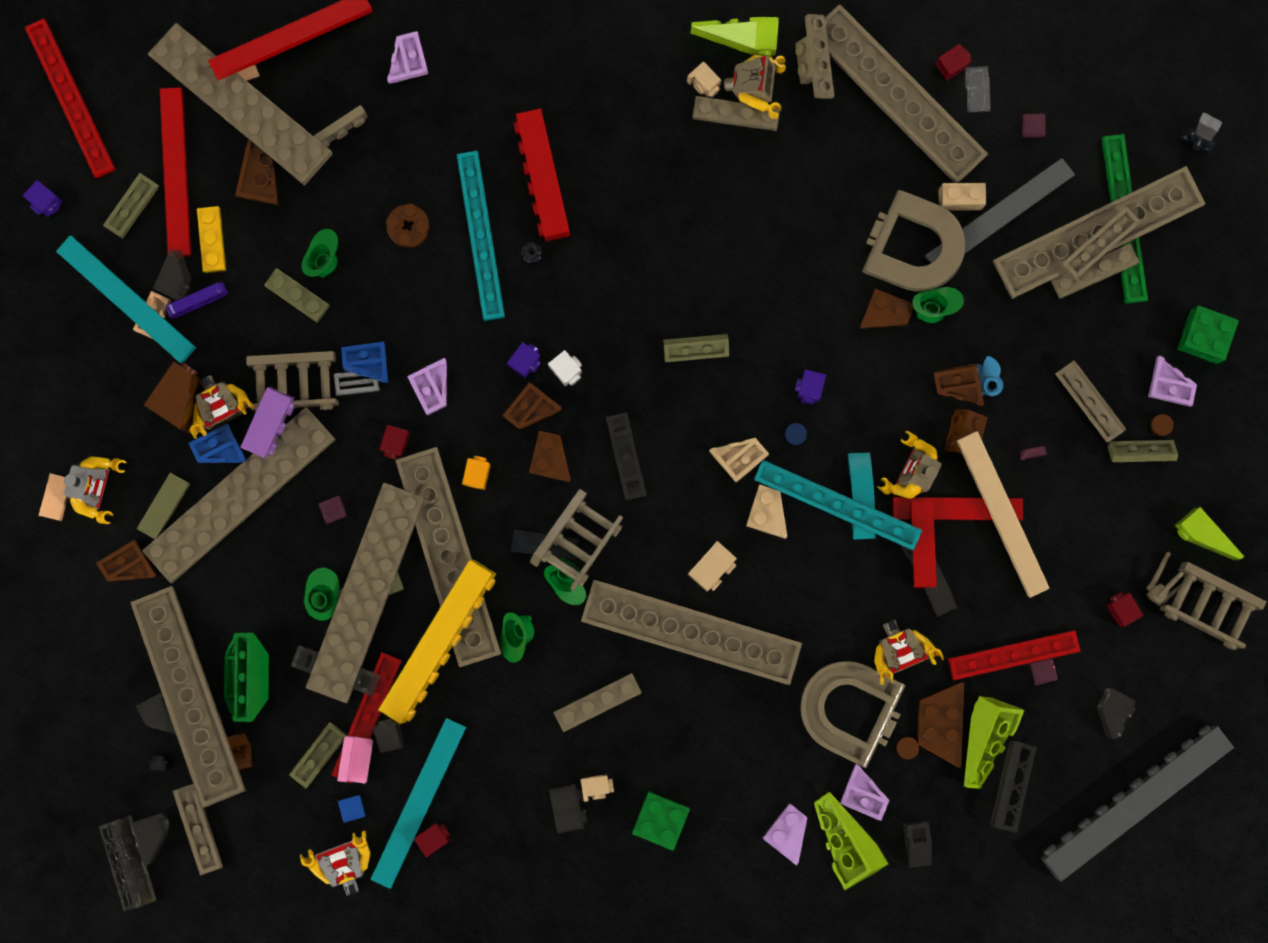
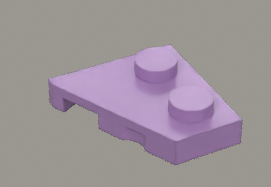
[387,32,428,84]
[1148,356,1197,407]
[407,358,447,416]
[840,764,889,821]
[763,803,807,865]

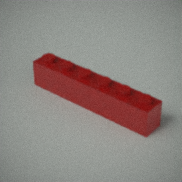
[513,109,570,241]

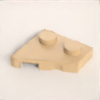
[709,438,769,483]
[746,485,787,539]

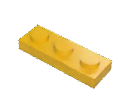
[197,206,226,273]

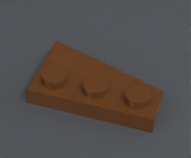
[235,139,279,206]

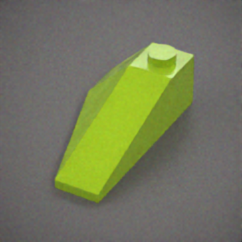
[691,17,778,57]
[964,696,1024,789]
[814,792,888,890]

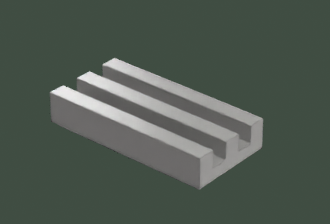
[334,372,380,396]

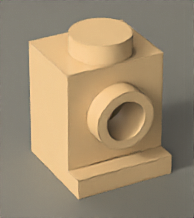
[687,61,721,98]
[581,774,614,801]

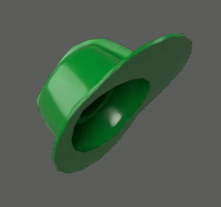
[302,229,338,278]
[912,287,964,323]
[544,557,586,605]
[303,568,339,621]
[500,612,534,663]

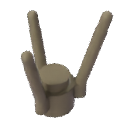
[1146,552,1184,606]

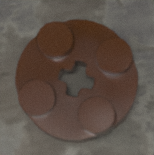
[386,204,429,248]

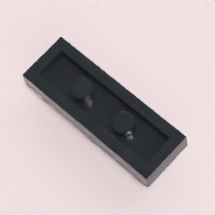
[511,530,579,561]

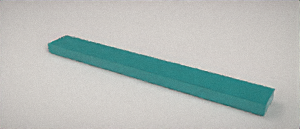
[457,151,505,321]
[56,236,196,363]
[754,460,923,550]
[370,718,466,889]

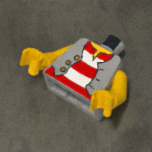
[64,456,126,524]
[300,831,370,895]

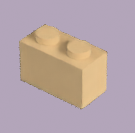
[938,183,986,210]
[688,541,737,592]

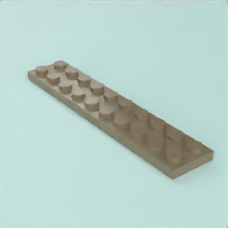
[825,4,988,183]
[148,23,333,186]
[993,166,1205,299]
[142,407,336,583]
[395,447,501,667]
[306,483,425,703]
[581,580,802,685]
[130,586,246,808]

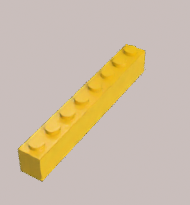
[379,560,496,724]

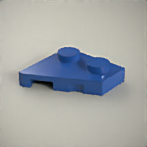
[341,342,388,383]
[189,424,246,463]

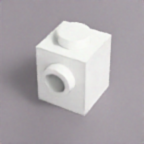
[548,350,582,386]

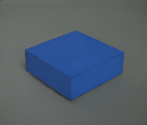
[338,795,366,822]

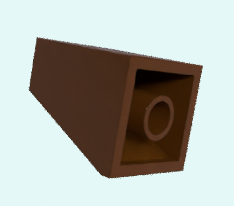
[144,362,201,434]

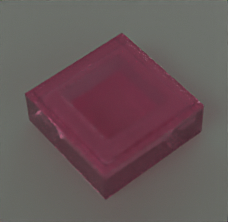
[1022,114,1045,137]
[1020,446,1047,460]
[319,496,347,524]
[1030,658,1058,685]

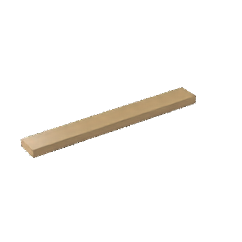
[956,431,1049,598]

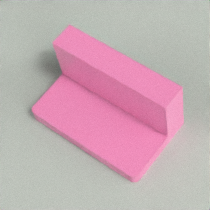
[338,736,373,783]

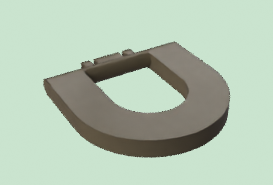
[862,190,965,291]
[800,662,906,768]

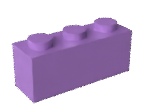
[241,387,295,458]

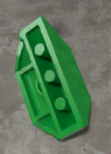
[224,633,269,722]

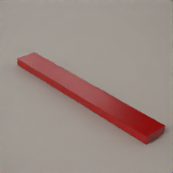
[208,0,372,81]
[25,19,116,179]
[160,87,191,257]

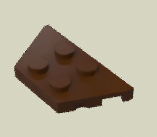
[917,683,964,767]

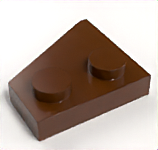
[859,289,914,329]
[934,364,984,406]
[502,382,562,430]
[529,431,571,483]
[96,540,157,582]

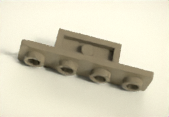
[795,14,834,99]

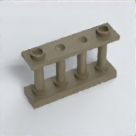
[246,351,339,413]
[530,489,623,591]
[1160,562,1266,650]

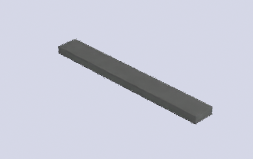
[925,158,1075,264]

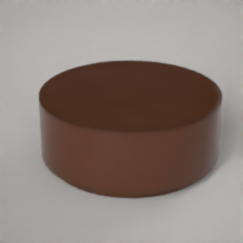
[1150,414,1174,436]
[896,737,919,759]

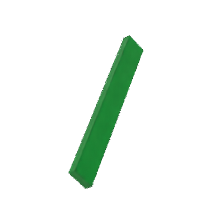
[1102,134,1148,304]

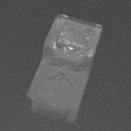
[966,66,990,112]

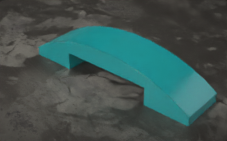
[848,452,875,540]

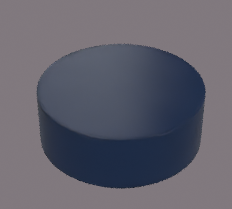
[785,423,807,445]

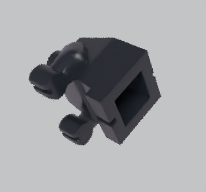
[1181,112,1222,154]

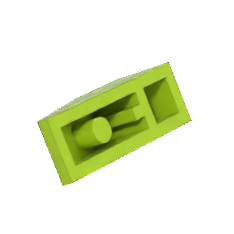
[1175,507,1244,560]

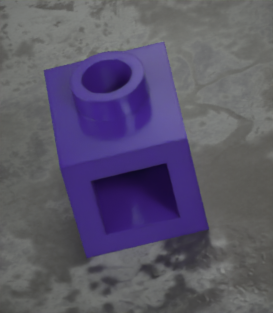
[23,180,62,217]
[507,342,541,379]
[795,370,826,404]

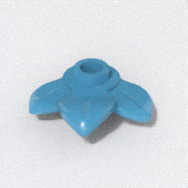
[970,356,1003,396]

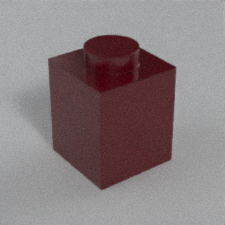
[936,44,972,81]
[379,425,410,460]
[1106,592,1144,627]
[414,822,450,857]

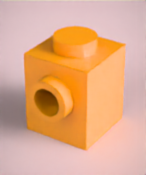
[462,456,491,490]

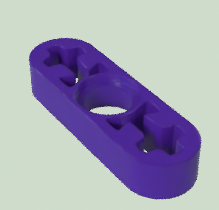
[166,282,228,318]

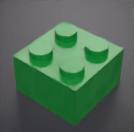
[1177,305,1239,364]
[632,791,690,851]

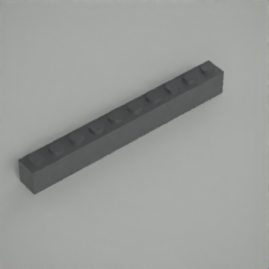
[1040,725,1234,881]

